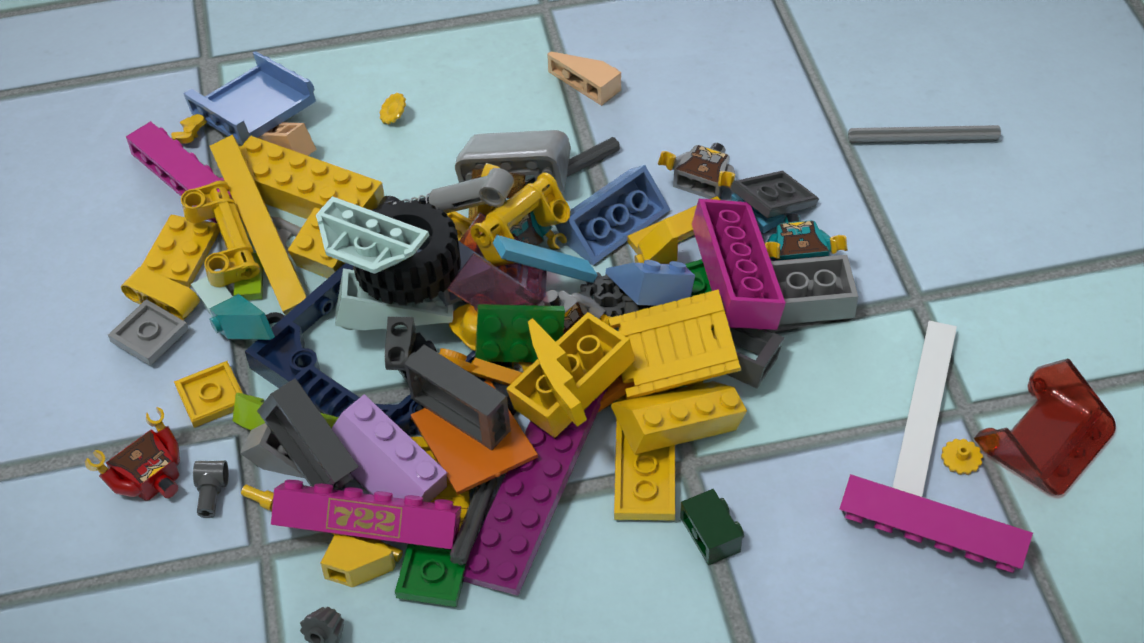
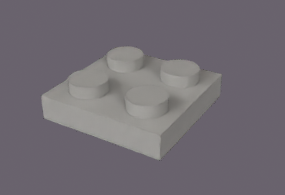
[108,299,189,366]

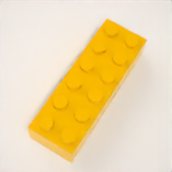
[240,135,385,219]

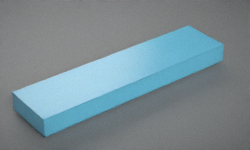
[493,235,598,283]

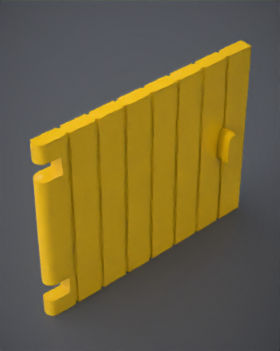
[608,289,741,399]

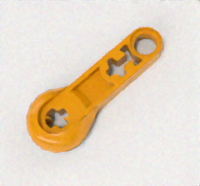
[439,348,522,386]

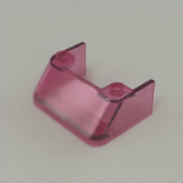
[447,212,547,311]

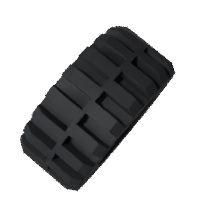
[353,200,461,306]

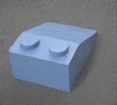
[605,260,695,306]

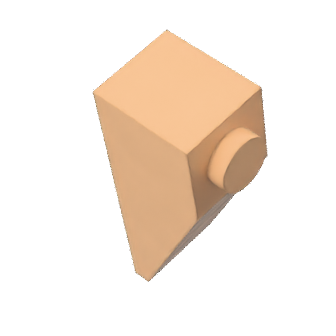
[547,51,621,106]
[258,122,317,156]

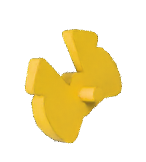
[171,114,207,144]

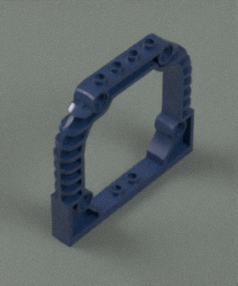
[245,263,511,437]

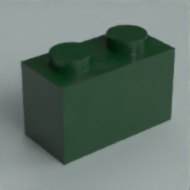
[680,488,744,565]

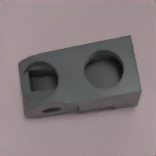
[385,317,416,370]

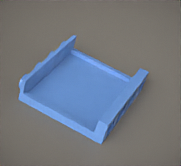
[183,51,316,145]

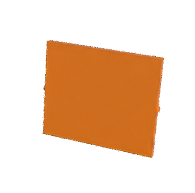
[411,379,538,495]

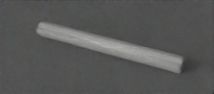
[848,125,1001,143]

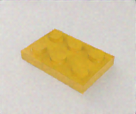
[141,214,220,288]

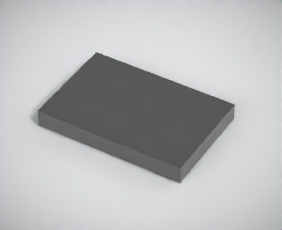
[730,171,819,218]

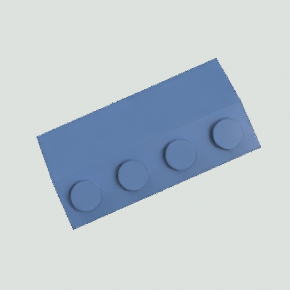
[555,165,670,265]

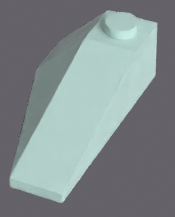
[335,268,453,331]

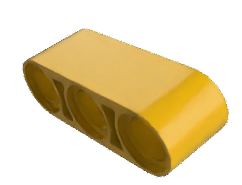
[121,267,200,321]

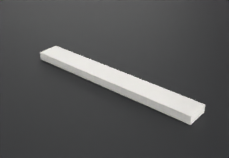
[892,321,957,497]

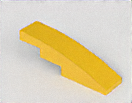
[528,318,587,426]

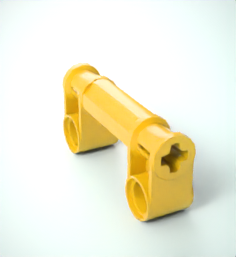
[470,173,570,267]
[181,181,260,287]

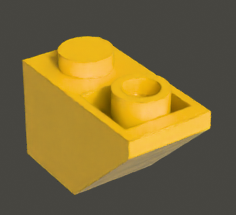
[320,534,396,587]

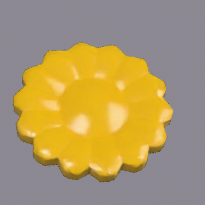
[379,92,406,125]
[941,439,983,475]

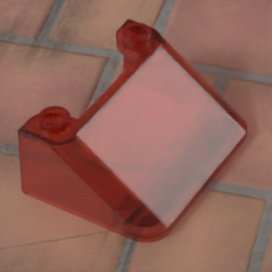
[974,358,1116,496]

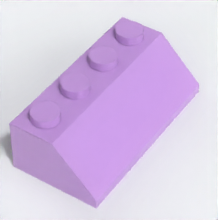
[332,394,447,502]

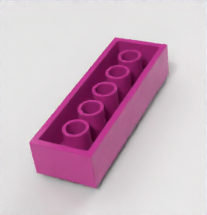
[692,198,786,330]

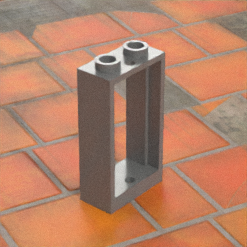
[712,327,785,389]
[404,345,511,450]
[257,378,359,490]

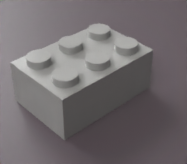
[771,255,858,325]

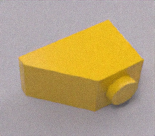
[634,218,678,264]

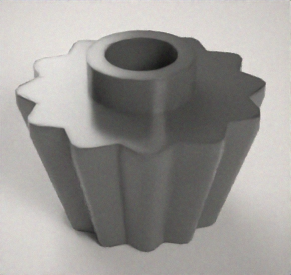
[300,607,344,643]

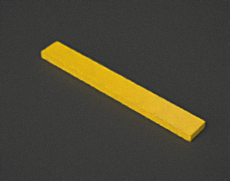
[209,134,307,315]

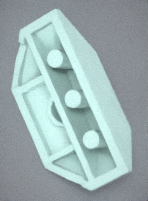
[316,196,429,274]

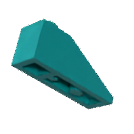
[209,294,275,340]

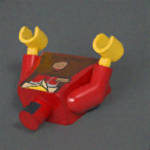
[85,407,180,500]

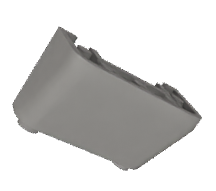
[455,130,571,192]

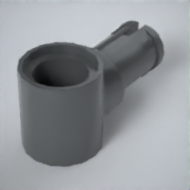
[193,460,229,518]

